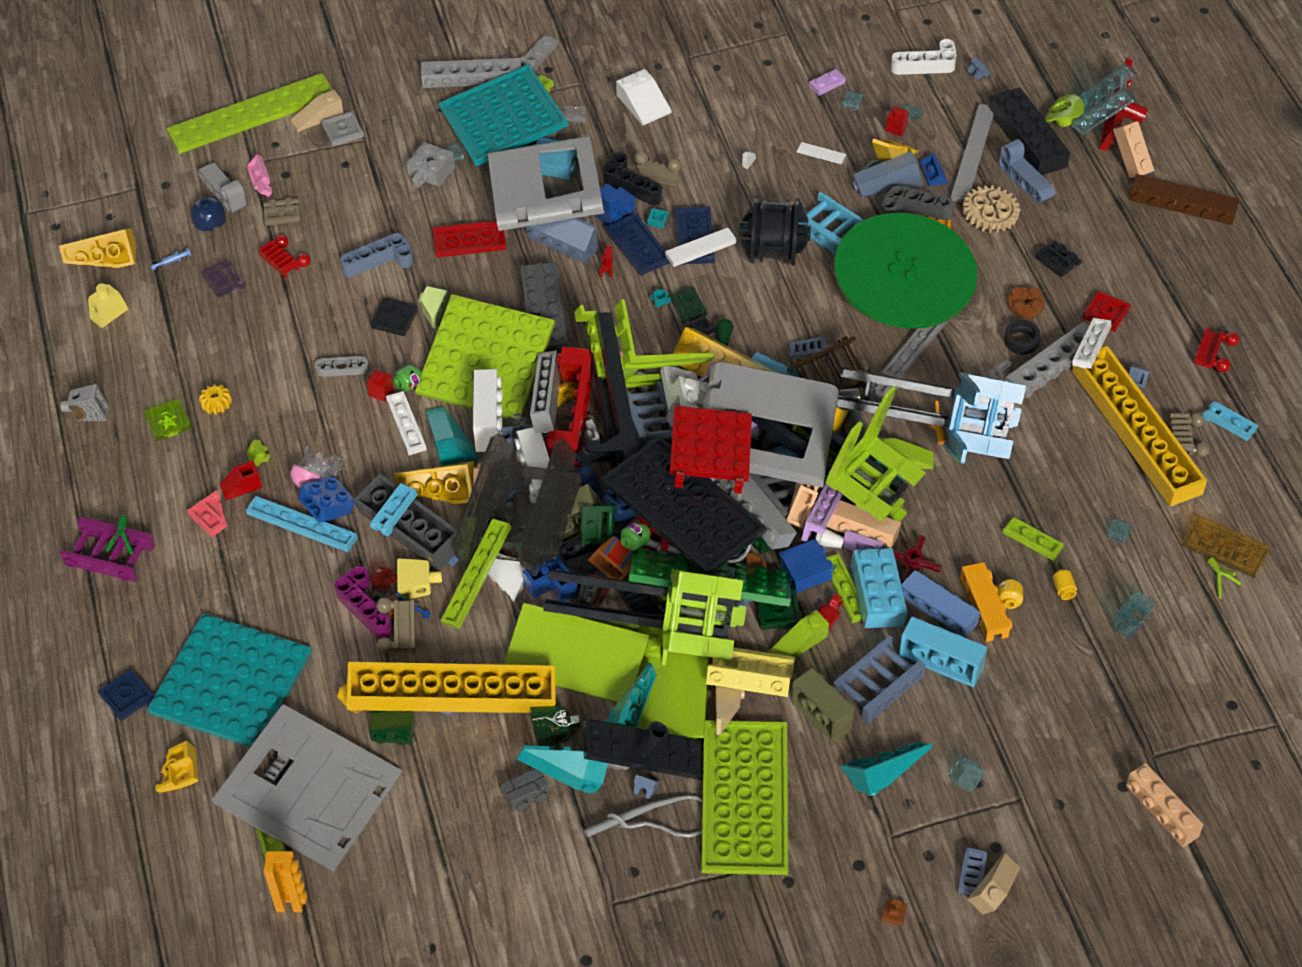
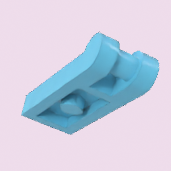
[1202,401,1258,441]
[370,483,418,536]

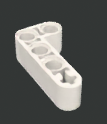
[891,39,956,75]

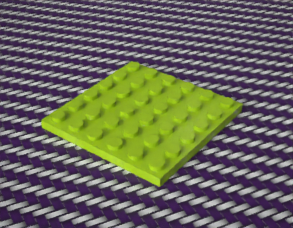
[415,295,555,422]

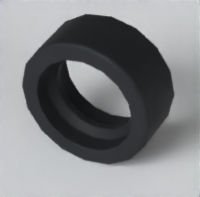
[1004,320,1040,354]

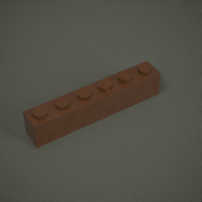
[1129,174,1239,225]

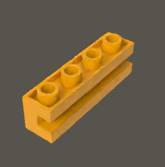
[960,562,1012,642]
[264,851,307,912]

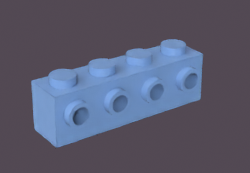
[901,570,980,638]

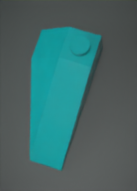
[425,406,478,466]
[604,663,657,728]
[841,741,932,796]
[517,746,608,793]

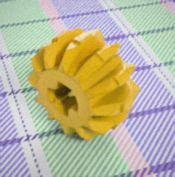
[199,384,232,415]

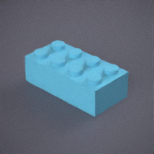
[850,548,907,628]
[899,617,988,687]

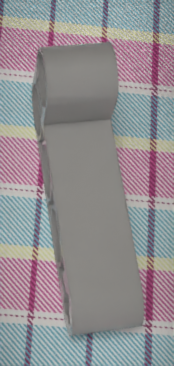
[198,162,247,214]

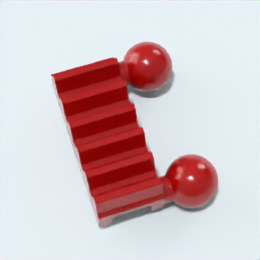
[258,235,311,278]
[1194,327,1240,373]

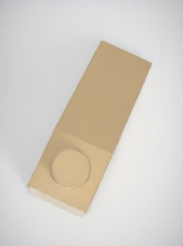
[290,90,344,132]
[715,686,745,735]
[968,853,1020,915]

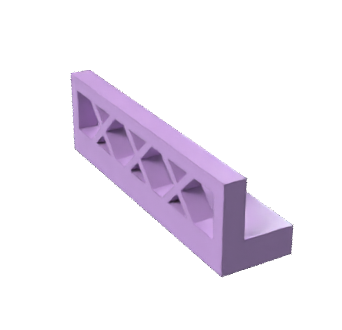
[801,483,843,542]

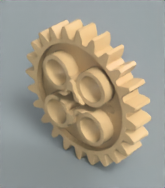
[962,185,1020,233]

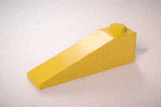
[872,139,919,162]
[59,228,137,268]
[395,461,475,504]

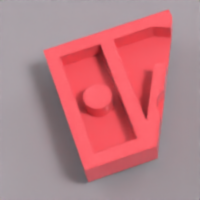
[187,490,227,538]

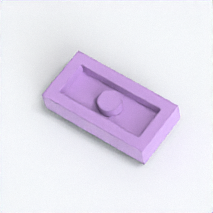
[809,69,846,96]
[843,530,884,551]

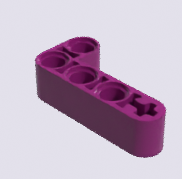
[335,566,392,639]

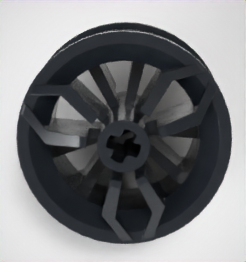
[739,196,811,266]

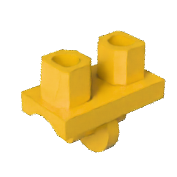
[557,381,579,407]

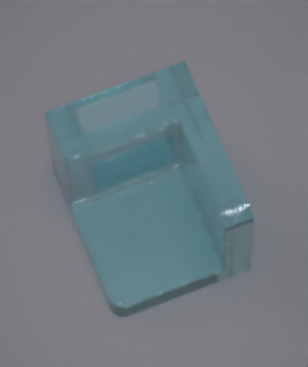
[949,755,985,792]

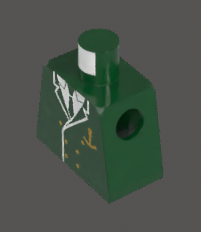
[530,706,580,747]

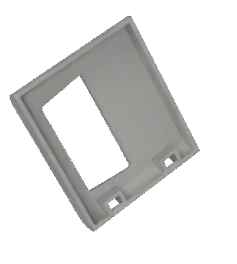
[487,136,604,231]
[703,362,839,488]

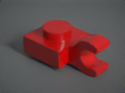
[599,246,613,277]
[817,593,842,630]

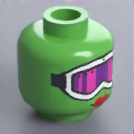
[393,365,422,392]
[621,522,650,551]

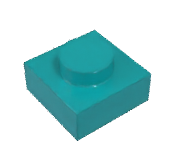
[647,208,669,229]

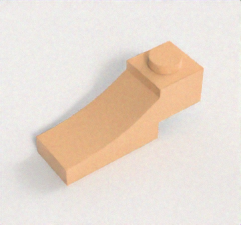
[785,482,818,529]

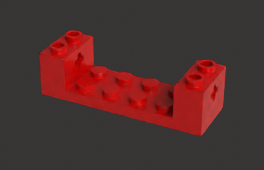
[544,347,593,467]

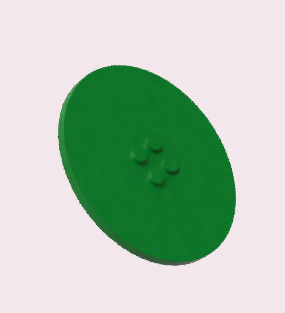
[834,213,978,329]

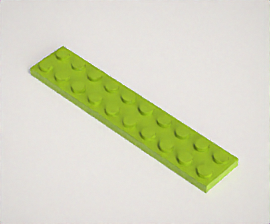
[166,73,333,154]

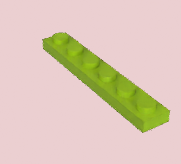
[441,519,511,630]

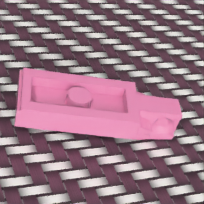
[247,154,273,197]

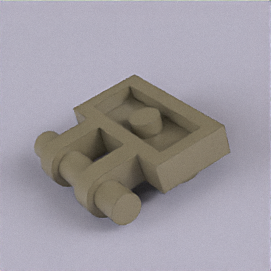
[263,197,301,226]

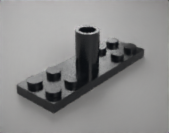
[583,718,703,780]

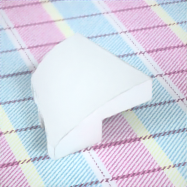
[488,553,531,602]

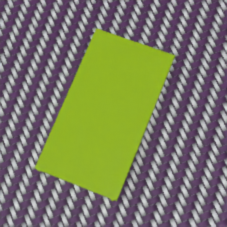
[504,603,650,702]
[637,631,709,738]

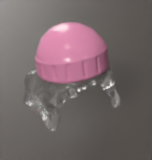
[290,446,343,489]

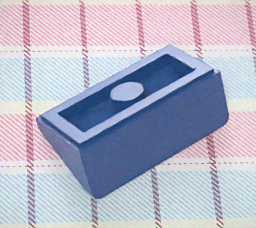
[919,153,948,186]

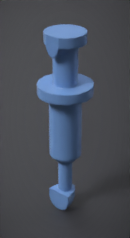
[151,248,192,270]

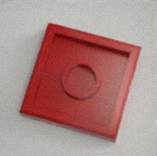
[1082,291,1131,332]

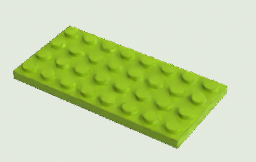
[702,720,788,875]

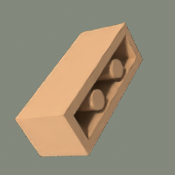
[1113,121,1154,178]

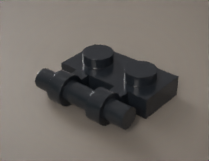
[1035,241,1082,277]

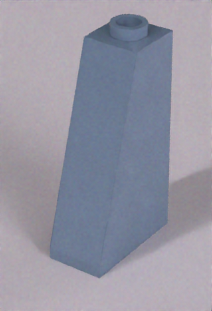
[853,151,924,197]

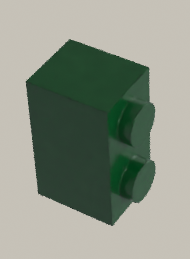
[369,711,416,745]

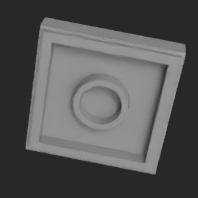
[321,111,364,147]

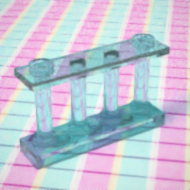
[1072,64,1136,135]

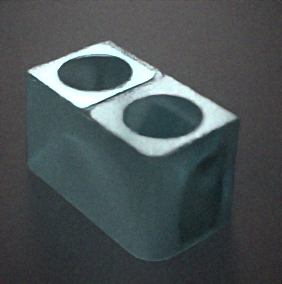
[1113,592,1156,639]

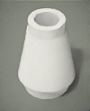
[815,529,844,548]

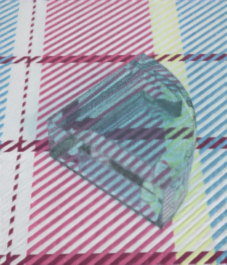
[904,104,923,120]

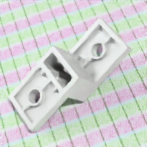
[660,366,713,410]

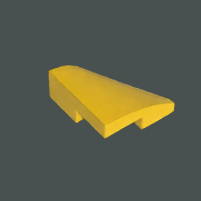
[155,741,199,792]

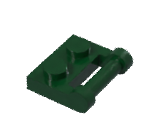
[580,502,616,545]

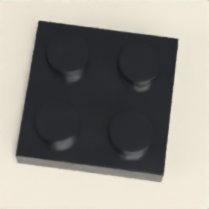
[370,298,418,337]

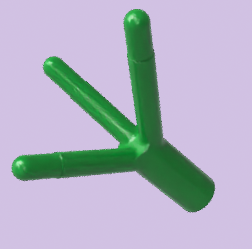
[106,516,133,555]

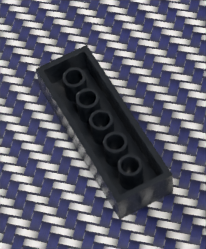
[989,87,1070,175]

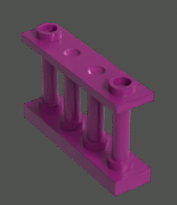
[60,516,155,582]

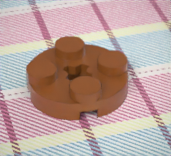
[1008,287,1045,319]

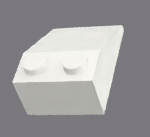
[616,69,671,125]

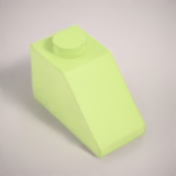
[419,286,448,329]

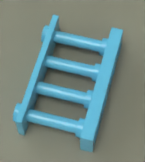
[798,192,864,254]

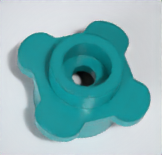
[650,289,671,307]

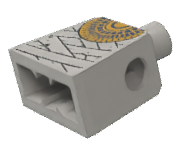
[61,384,110,421]

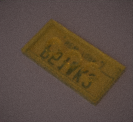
[1181,515,1270,578]

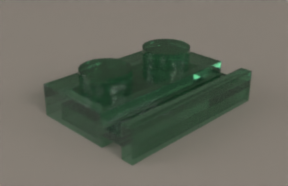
[669,286,707,323]

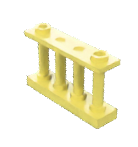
[706,647,795,697]

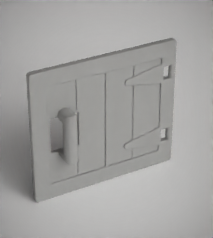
[212,705,402,871]

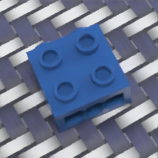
[298,476,354,523]
[779,539,834,593]

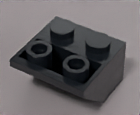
[557,538,607,587]

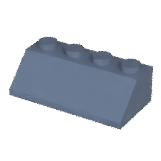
[526,218,597,264]

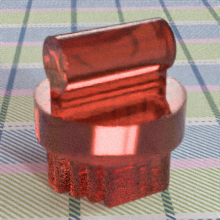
[369,567,397,590]

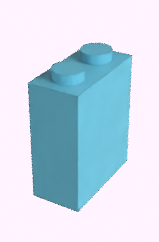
[536,137,579,180]

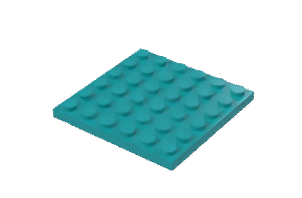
[438,64,569,167]
[147,613,312,747]

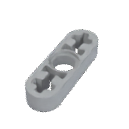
[315,356,369,377]

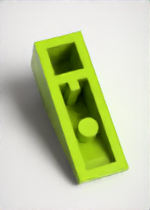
[876,438,934,469]
[768,610,829,658]

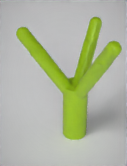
[1207,557,1241,599]

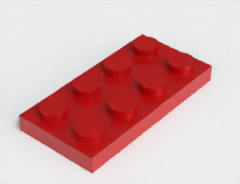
[433,220,506,258]

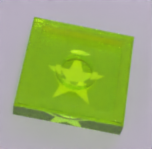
[143,399,192,442]

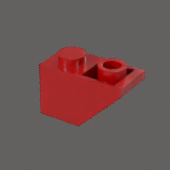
[220,460,262,501]

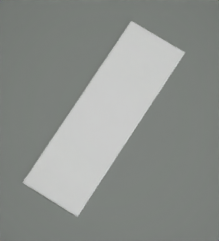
[797,142,846,164]

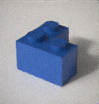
[596,183,635,225]
[523,554,578,601]

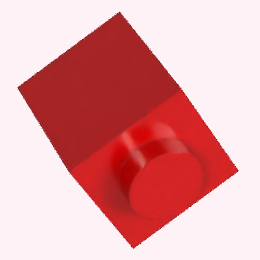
[886,106,909,136]
[367,369,394,402]

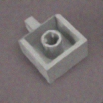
[406,142,455,188]

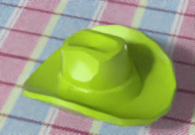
[1045,94,1085,127]

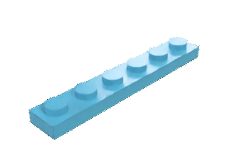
[246,496,358,553]

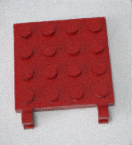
[670,405,752,494]

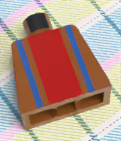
[588,536,633,579]

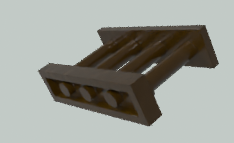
[786,336,868,390]

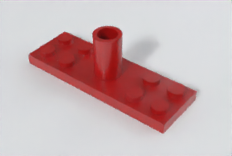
[1099,58,1148,151]

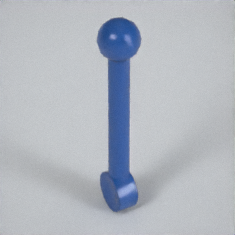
[394,593,431,619]

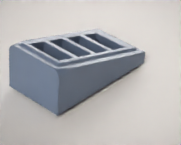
[789,337,827,359]
[958,848,987,895]

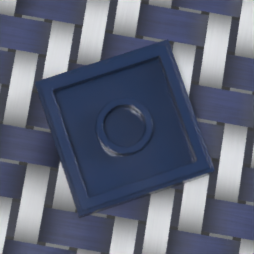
[97,668,154,721]

